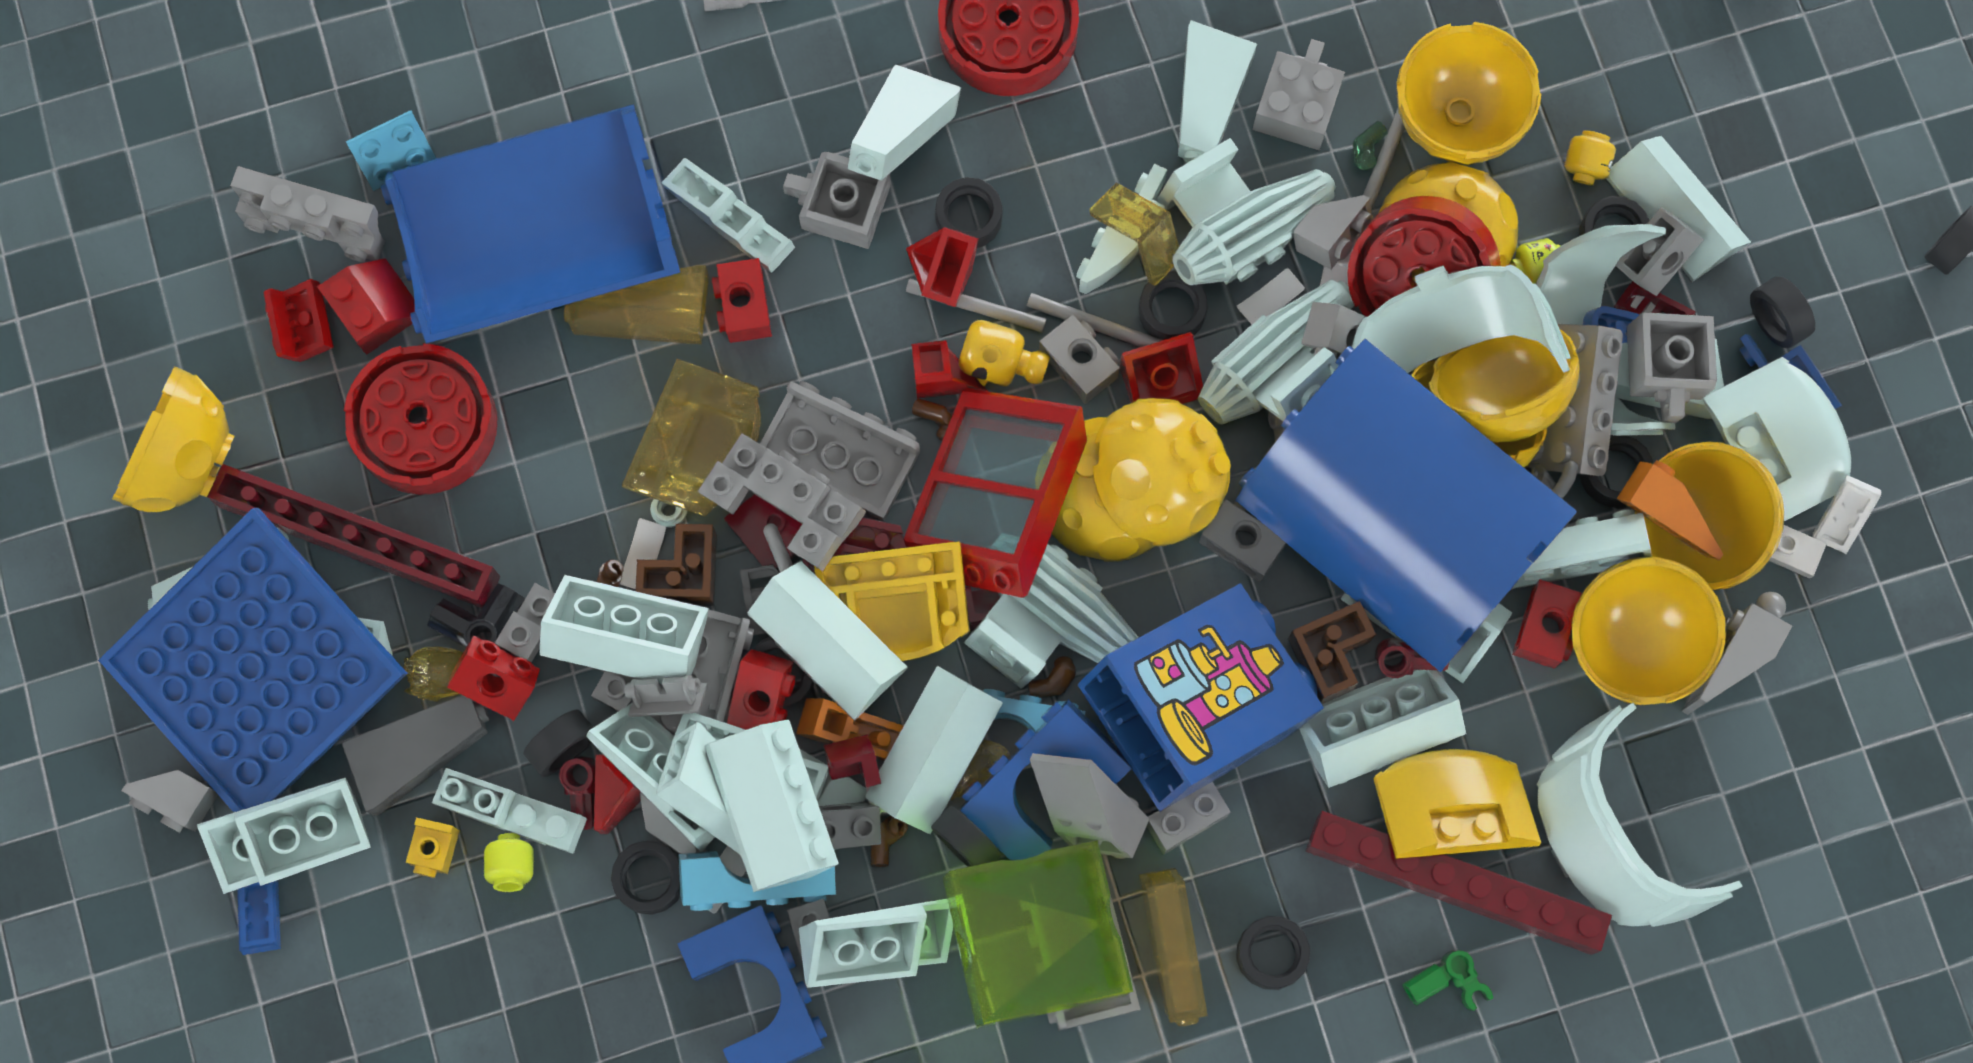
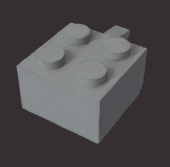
[1252,39,1345,151]
[783,152,891,249]
[1627,312,1717,423]

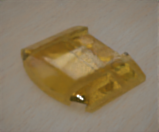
[622,359,761,517]

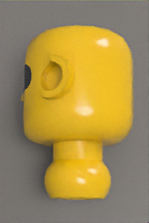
[958,320,1050,387]

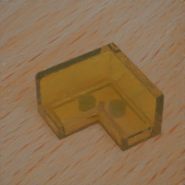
[1089,182,1179,286]

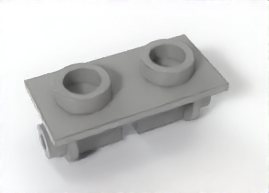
[625,675,708,717]

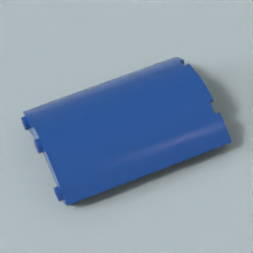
[381,104,680,344]
[1235,339,1577,672]

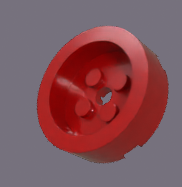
[938,0,1079,96]
[1347,196,1501,317]
[344,343,497,495]

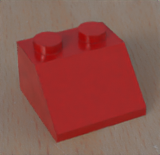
[317,258,415,355]

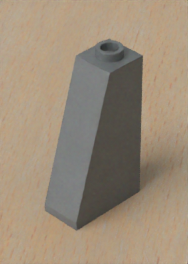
[342,695,490,816]

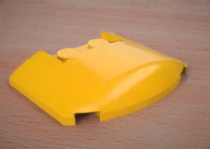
[814,541,970,661]
[1374,749,1541,859]

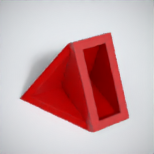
[906,227,979,307]
[911,340,988,399]
[594,754,641,834]

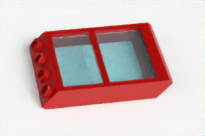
[903,388,1087,598]

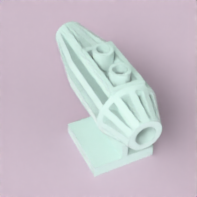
[1156,138,1336,285]
[1198,280,1354,424]
[964,533,1139,689]

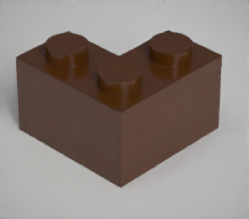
[635,524,717,606]
[1288,601,1376,704]

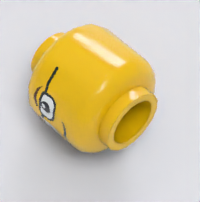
[1564,130,1616,185]

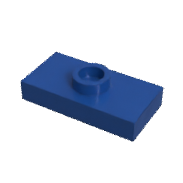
[237,880,281,955]

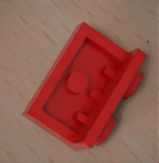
[263,279,334,362]

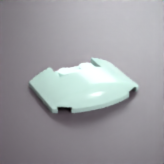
[1702,357,1851,521]

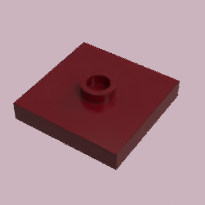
[724,494,802,569]

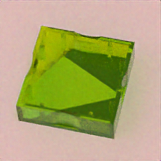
[943,840,1134,1029]

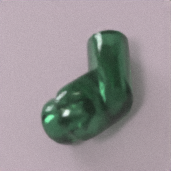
[1353,121,1388,170]

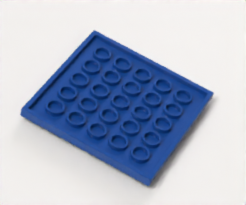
[98,508,408,812]

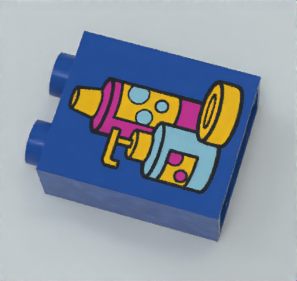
[1077,583,1324,812]

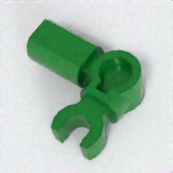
[1402,950,1493,1011]

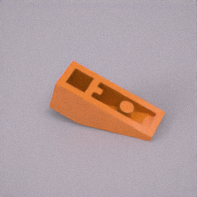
[1617,460,1723,560]
[796,698,904,761]

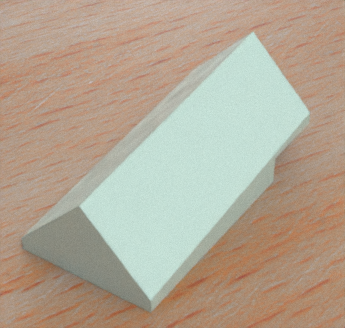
[1606,136,1751,282]
[747,561,908,721]
[865,666,1003,834]
[586,703,715,852]
[197,778,371,894]
[799,897,958,988]

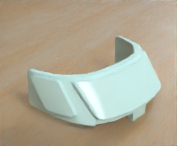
[1536,224,1675,436]
[1352,265,1571,373]
[1537,703,1742,927]

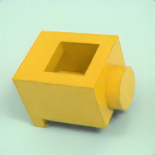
[406,817,460,878]

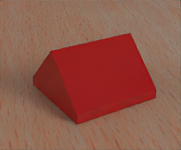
[1120,332,1203,404]

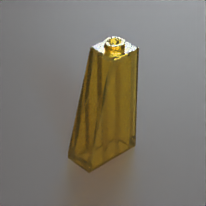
[564,265,709,345]
[1139,868,1208,1026]

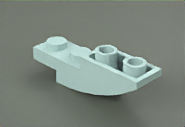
[1076,164,1167,294]
[432,768,587,854]

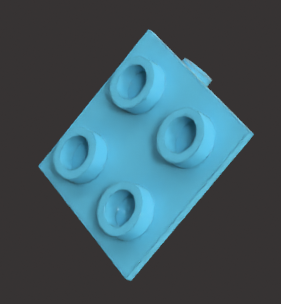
[346,110,436,191]

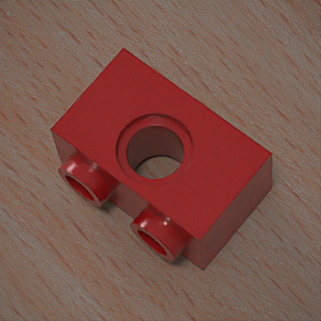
[712,258,772,343]
[1512,579,1582,669]
[447,635,540,721]
[727,649,796,730]

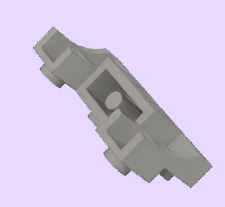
[230,166,385,262]
[698,433,866,571]
[495,583,642,712]

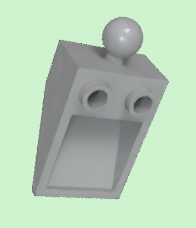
[1682,592,1792,715]
[1030,753,1149,859]

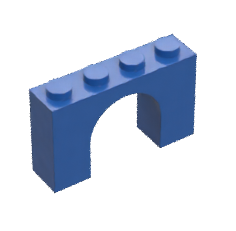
[960,699,1132,866]
[677,905,827,1063]

